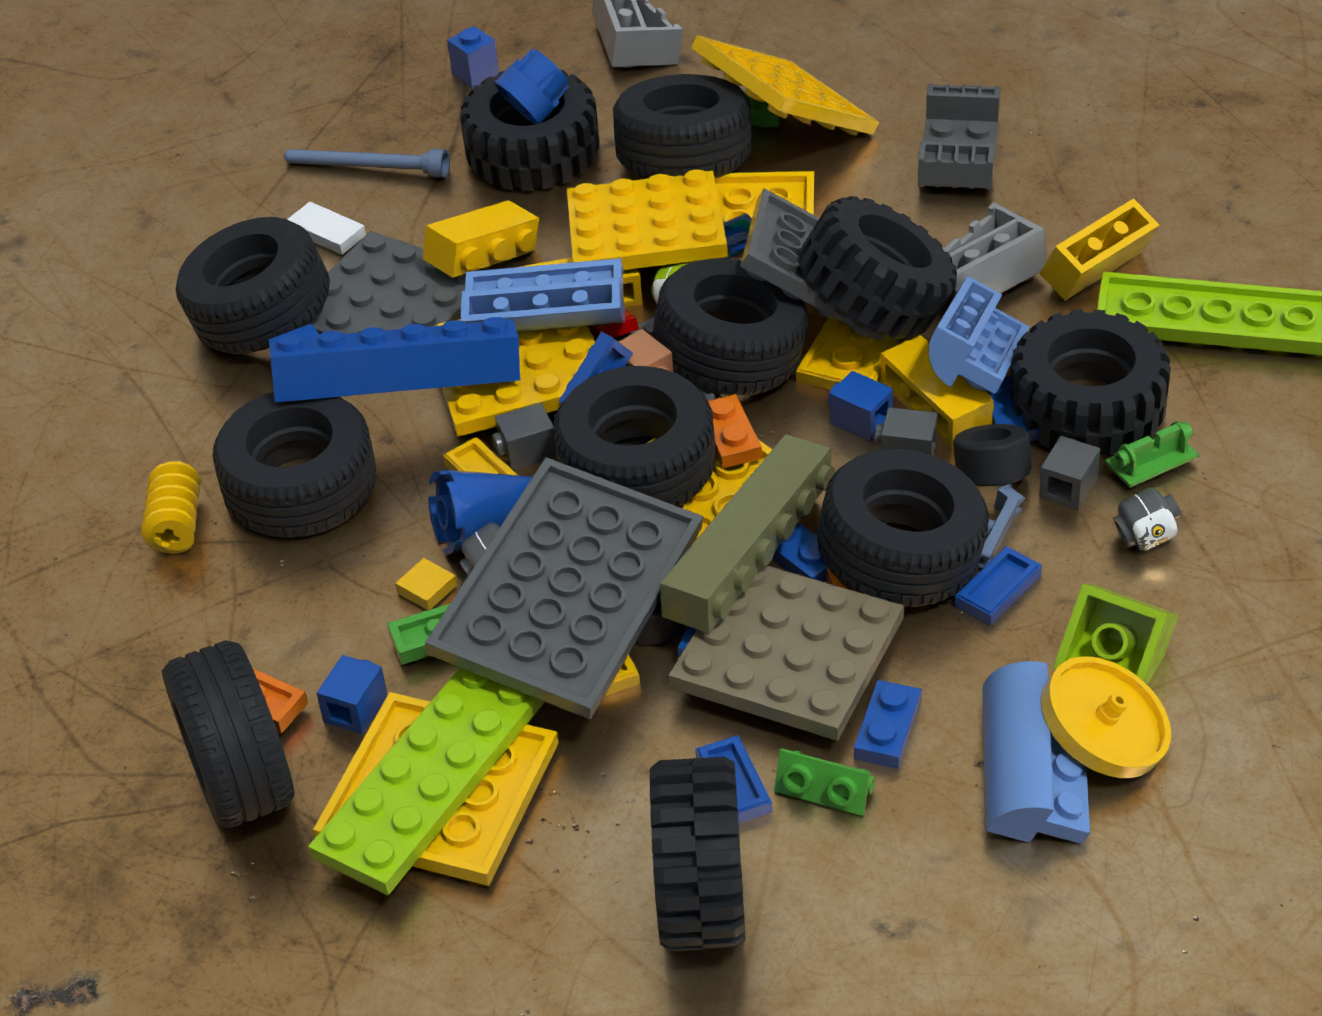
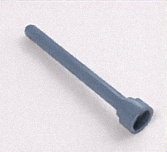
[284,149,450,178]

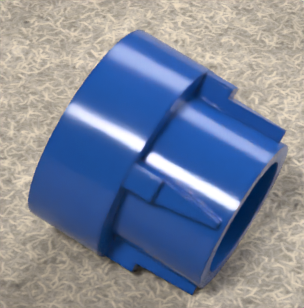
[494,48,569,125]

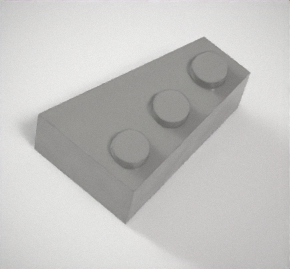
[592,0,683,68]
[943,203,1047,309]

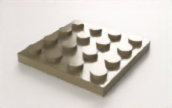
[668,565,904,741]

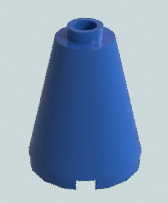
[428,470,533,554]

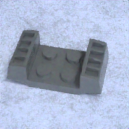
[918,84,1000,190]

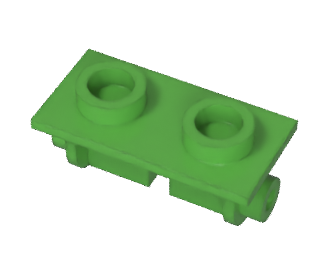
[1105,421,1199,488]
[774,748,876,816]

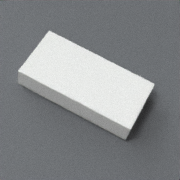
[287,202,366,255]

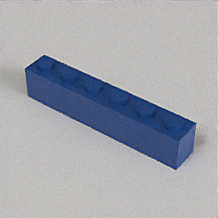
[269,317,520,402]

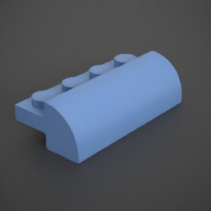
[461,258,625,332]
[929,276,1029,394]
[982,661,1090,844]

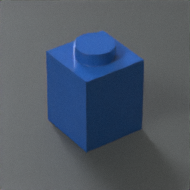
[447,26,499,88]
[827,370,893,441]
[316,655,388,734]

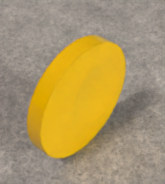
[1041,656,1171,778]

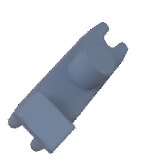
[978,483,1025,569]

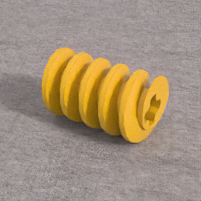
[141,461,201,554]

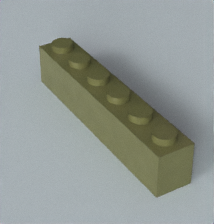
[660,434,835,633]

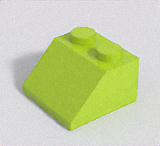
[1053,583,1179,685]

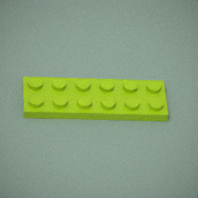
[1097,271,1322,356]
[308,668,545,896]

